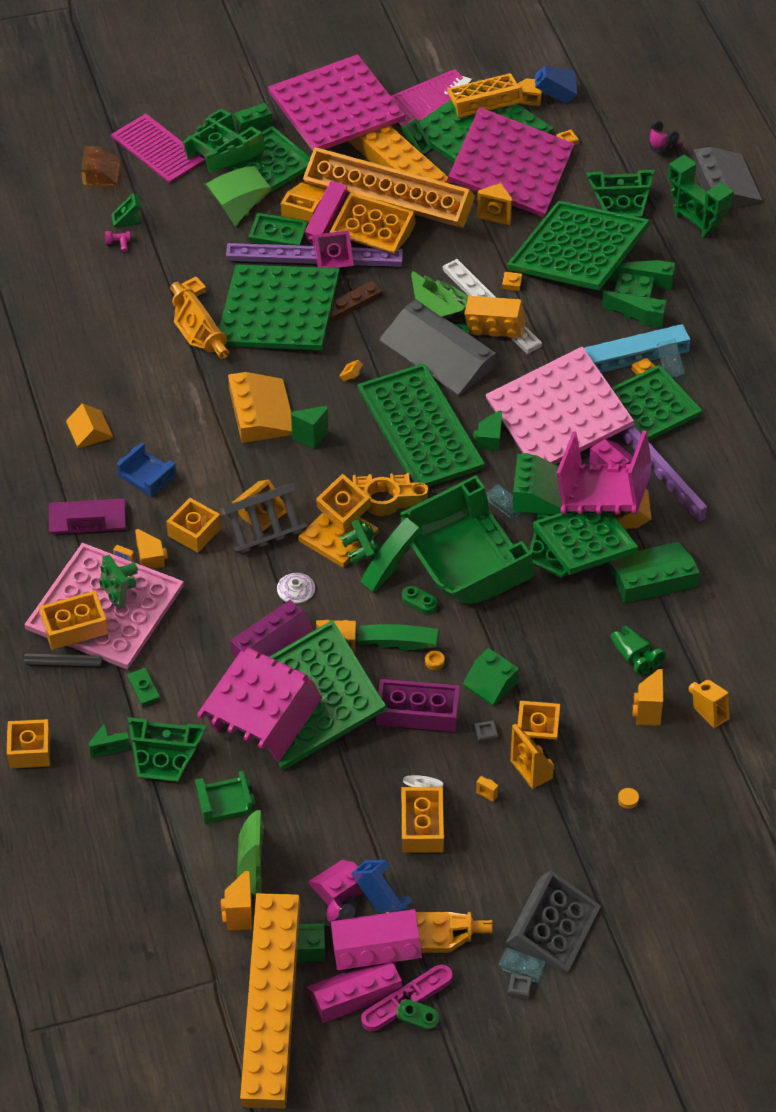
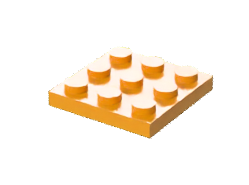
[298,513,379,568]

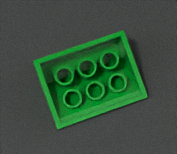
[512,453,562,515]
[607,542,699,604]

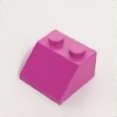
[312,230,354,268]
[589,439,633,467]
[309,860,363,906]

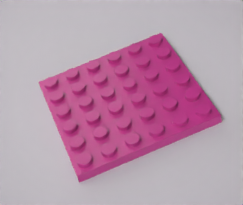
[268,54,405,151]
[447,107,575,218]

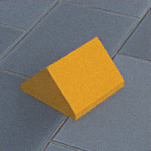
[477,183,512,226]
[66,403,113,449]

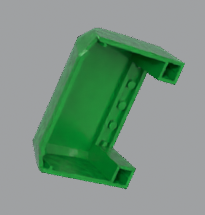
[401,475,535,604]

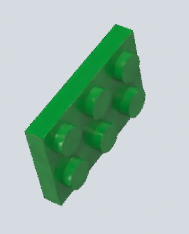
[249,213,308,246]

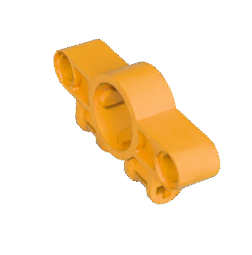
[353,473,428,516]

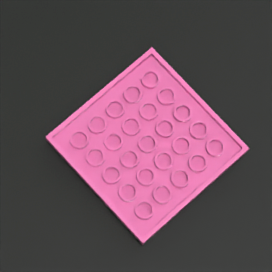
[486,347,635,465]
[25,543,184,670]

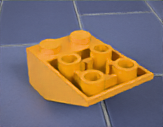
[281,183,326,224]

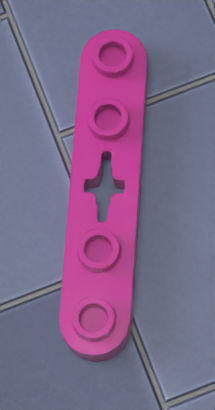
[361,965,452,1031]

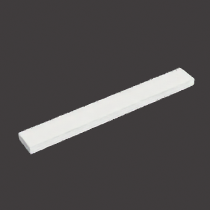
[443,259,542,354]

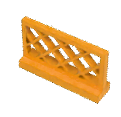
[447,73,523,118]

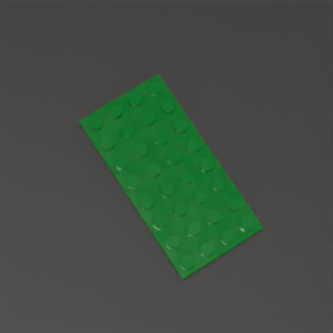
[357,363,485,487]

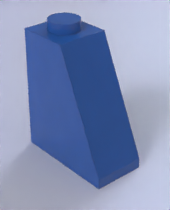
[534,66,577,104]

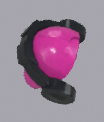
[650,120,683,155]
[326,897,357,931]

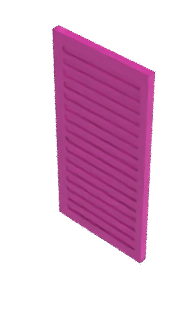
[391,69,469,127]
[111,114,205,184]

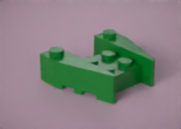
[183,108,266,173]
[668,155,734,238]
[602,260,675,328]

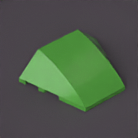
[204,166,271,228]
[411,271,468,317]
[237,810,264,896]

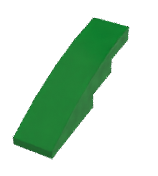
[360,517,421,593]
[357,624,440,651]

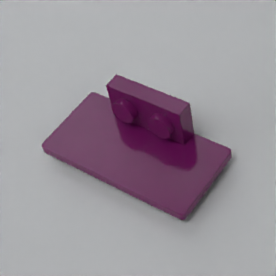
[49,499,125,534]

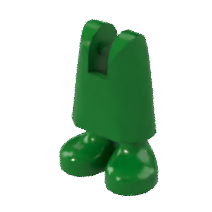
[610,625,666,676]

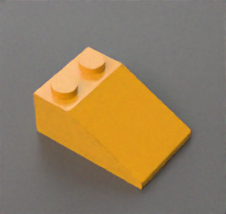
[510,724,554,789]

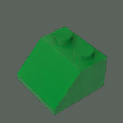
[231,103,272,134]
[463,648,519,706]
[296,923,325,963]

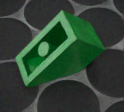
[474,410,502,451]

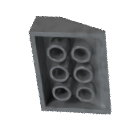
[693,147,762,208]

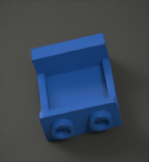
[117,443,176,497]
[351,860,412,913]

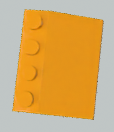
[330,192,416,254]
[228,372,291,443]

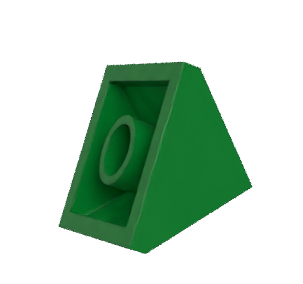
[290,405,328,450]

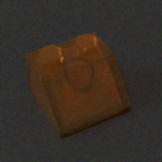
[81,146,120,186]

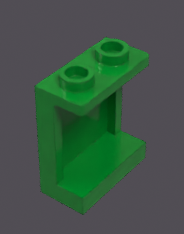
[195,770,255,824]

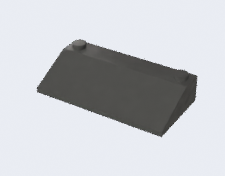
[379,299,496,397]

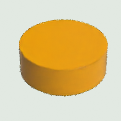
[425,651,445,671]
[618,788,639,809]

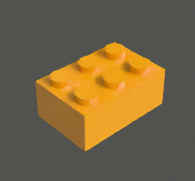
[464,296,526,338]
[39,591,108,650]
[401,787,444,853]

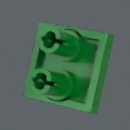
[340,519,381,564]
[99,554,138,609]

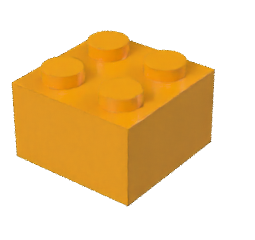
[316,474,371,532]
[166,498,221,553]
[7,719,50,768]

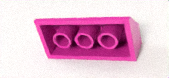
[331,909,422,970]
[306,962,402,1023]

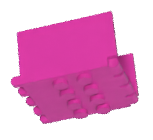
[556,431,652,514]
[197,647,322,762]

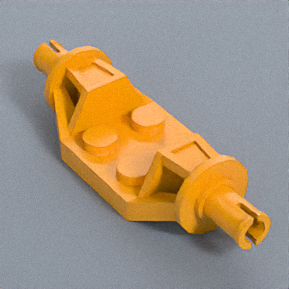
[170,282,229,359]
[386,912,492,953]

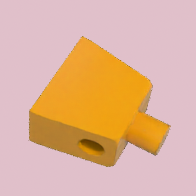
[688,680,730,729]

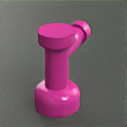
[105,231,130,253]

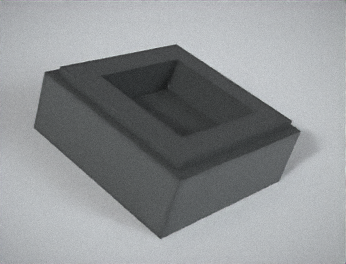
[474,720,498,744]
[507,974,532,1000]

